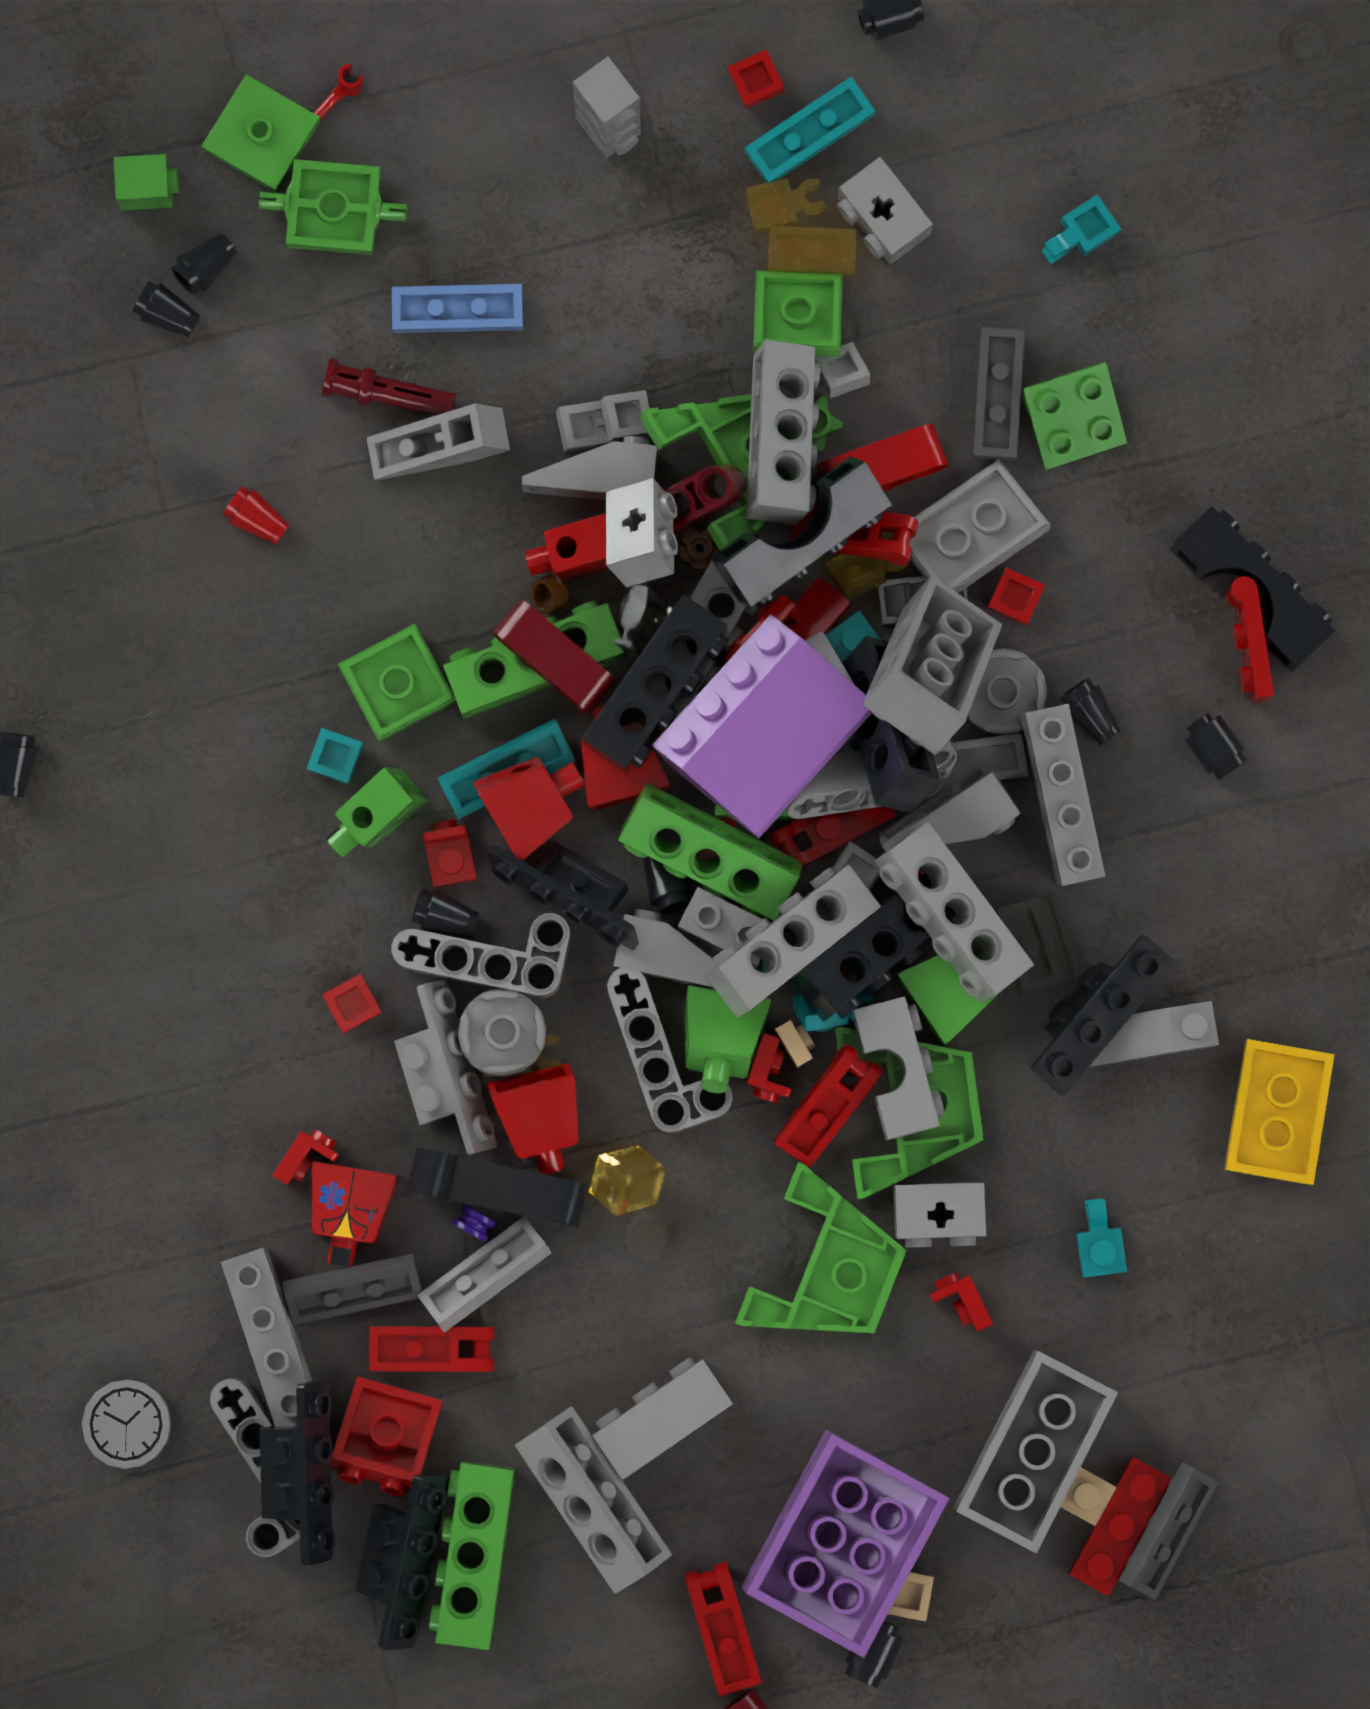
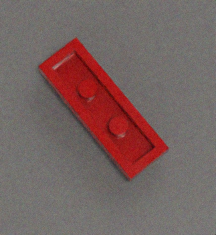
[1068,1456,1172,1597]

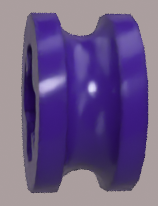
[451,1203,496,1242]

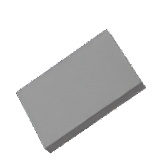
[893,459,1050,593]

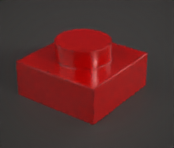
[727,49,785,110]
[987,567,1045,627]
[322,974,382,1034]

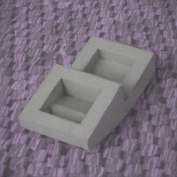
[555,390,649,453]

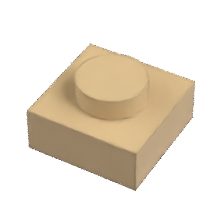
[774,1020,815,1069]
[1061,1467,1116,1526]
[888,1571,934,1621]

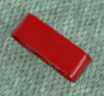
[816,424,949,491]

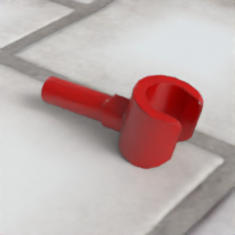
[313,64,364,120]

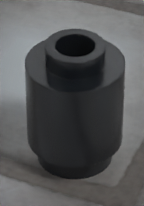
[858,0,924,41]
[1184,713,1247,780]
[845,1620,903,1688]

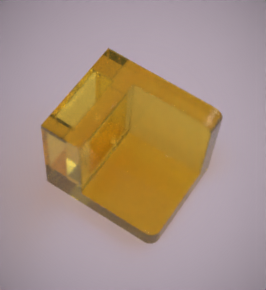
[589,1145,666,1216]

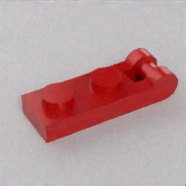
[789,504,919,565]
[1226,576,1274,703]
[768,806,896,868]
[773,1043,883,1168]
[369,1326,495,1372]
[684,1561,762,1696]

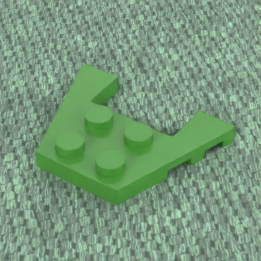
[639,394,816,550]
[834,1027,984,1199]
[735,1162,907,1333]

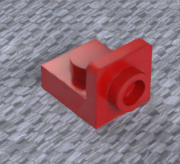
[422,820,477,889]
[746,1033,792,1104]
[272,1128,340,1185]
[928,1271,993,1332]

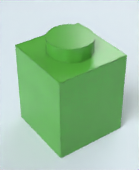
[114,154,180,211]

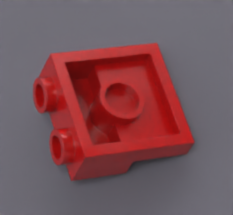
[331,1376,442,1497]

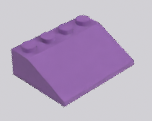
[652,614,872,838]
[741,1429,950,1658]

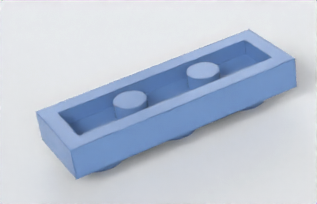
[392,284,523,333]

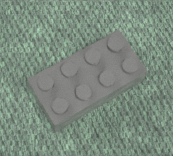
[863,575,1002,755]
[953,1350,1118,1554]

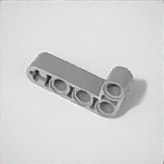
[786,740,957,819]
[391,913,571,998]
[607,968,733,1133]
[210,1378,300,1557]

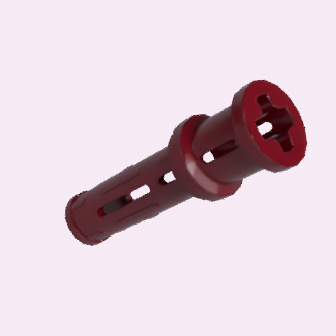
[322,358,457,416]

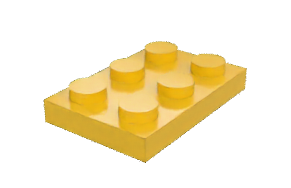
[1224,1039,1335,1185]

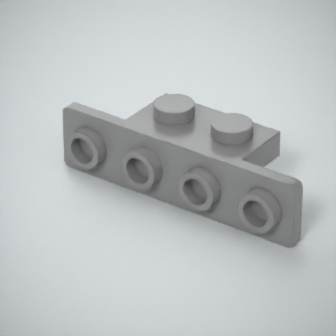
[394,980,497,1155]

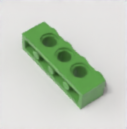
[443,601,626,719]
[618,782,802,921]
[429,1461,516,1650]

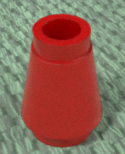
[223,486,290,545]

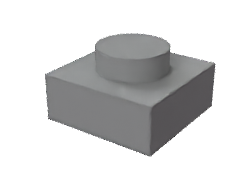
[815,342,870,398]

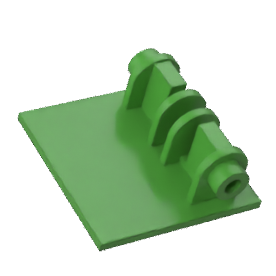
[1022,362,1127,470]

